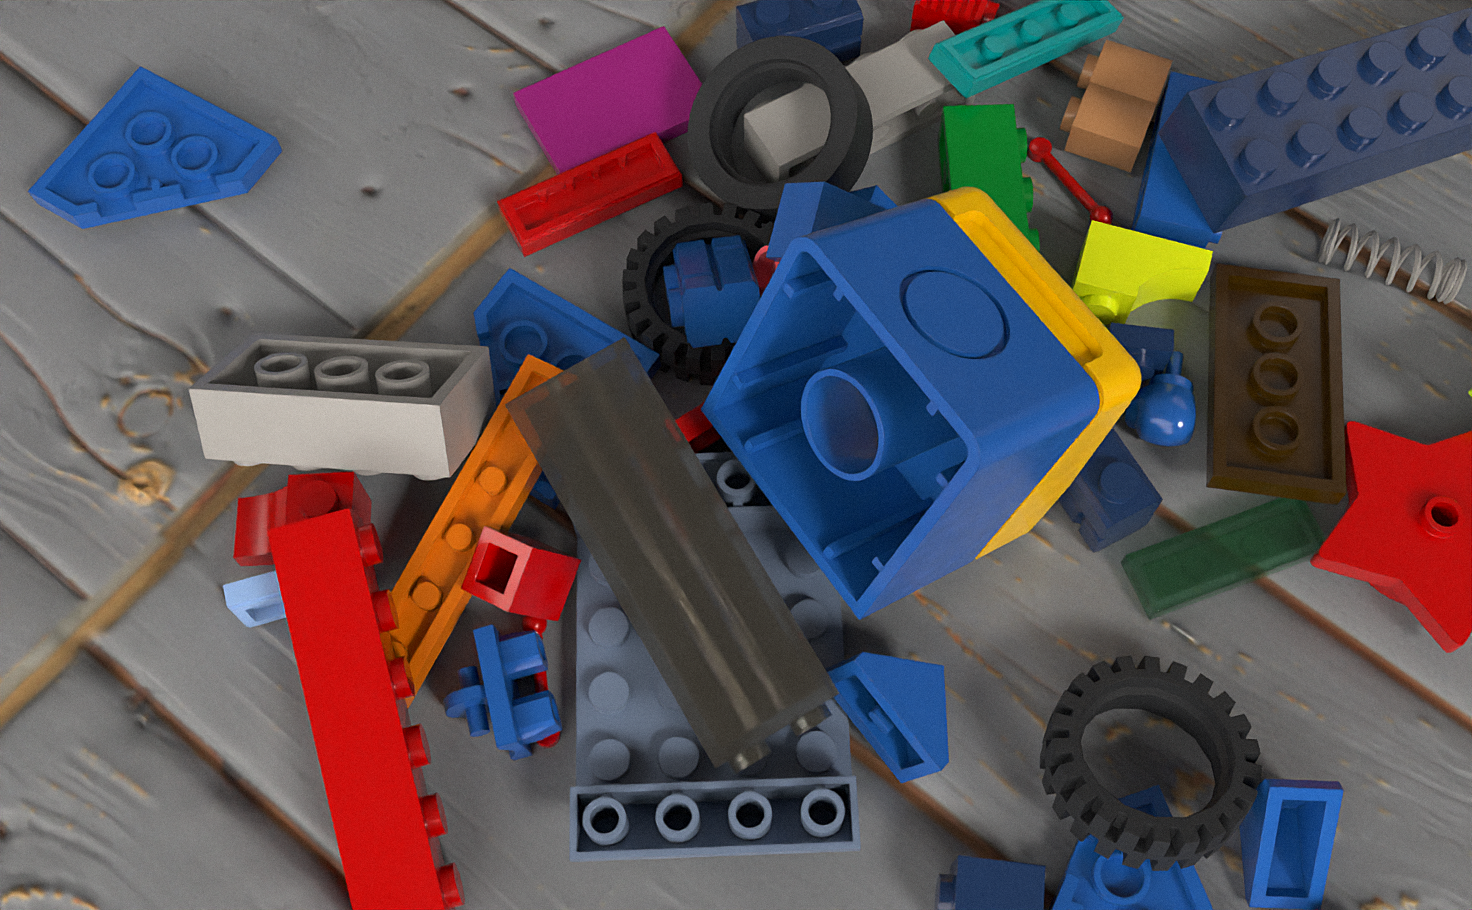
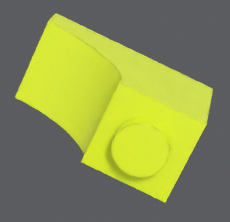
[1071,220,1213,325]

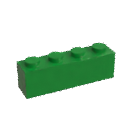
[937,104,1040,252]

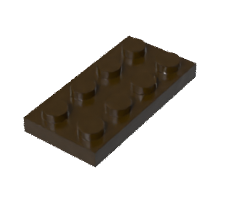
[1206,263,1346,505]

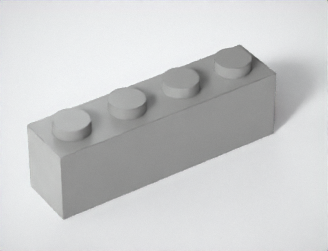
[744,20,976,183]

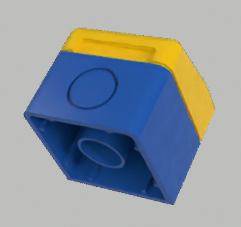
[701,186,1142,620]

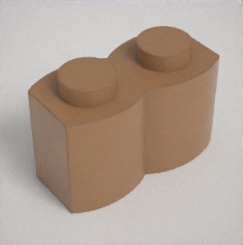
[1059,39,1173,172]

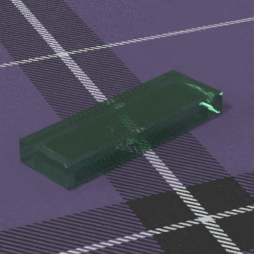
[1121,498,1326,620]

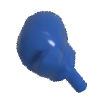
[1125,351,1196,447]

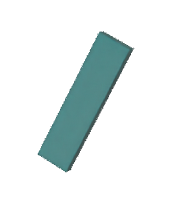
[928,0,1124,98]

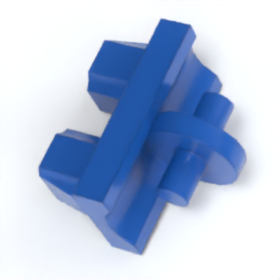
[443,624,562,761]

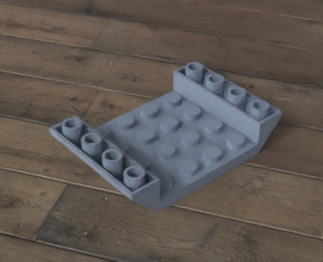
[569,452,861,862]

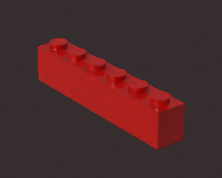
[267,508,465,910]

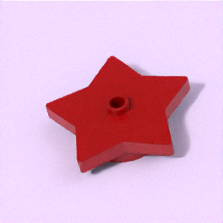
[1310,421,1472,653]

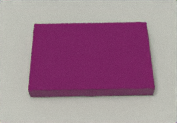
[513,26,702,175]

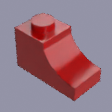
[233,471,372,566]

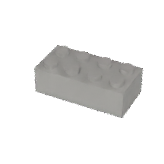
[189,333,496,480]

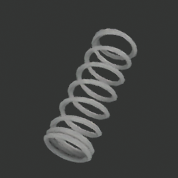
[1317,218,1467,305]

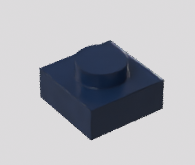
[1108,323,1174,382]

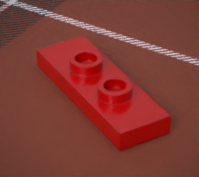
[497,131,683,257]

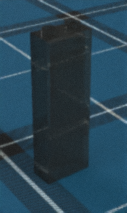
[505,337,839,774]

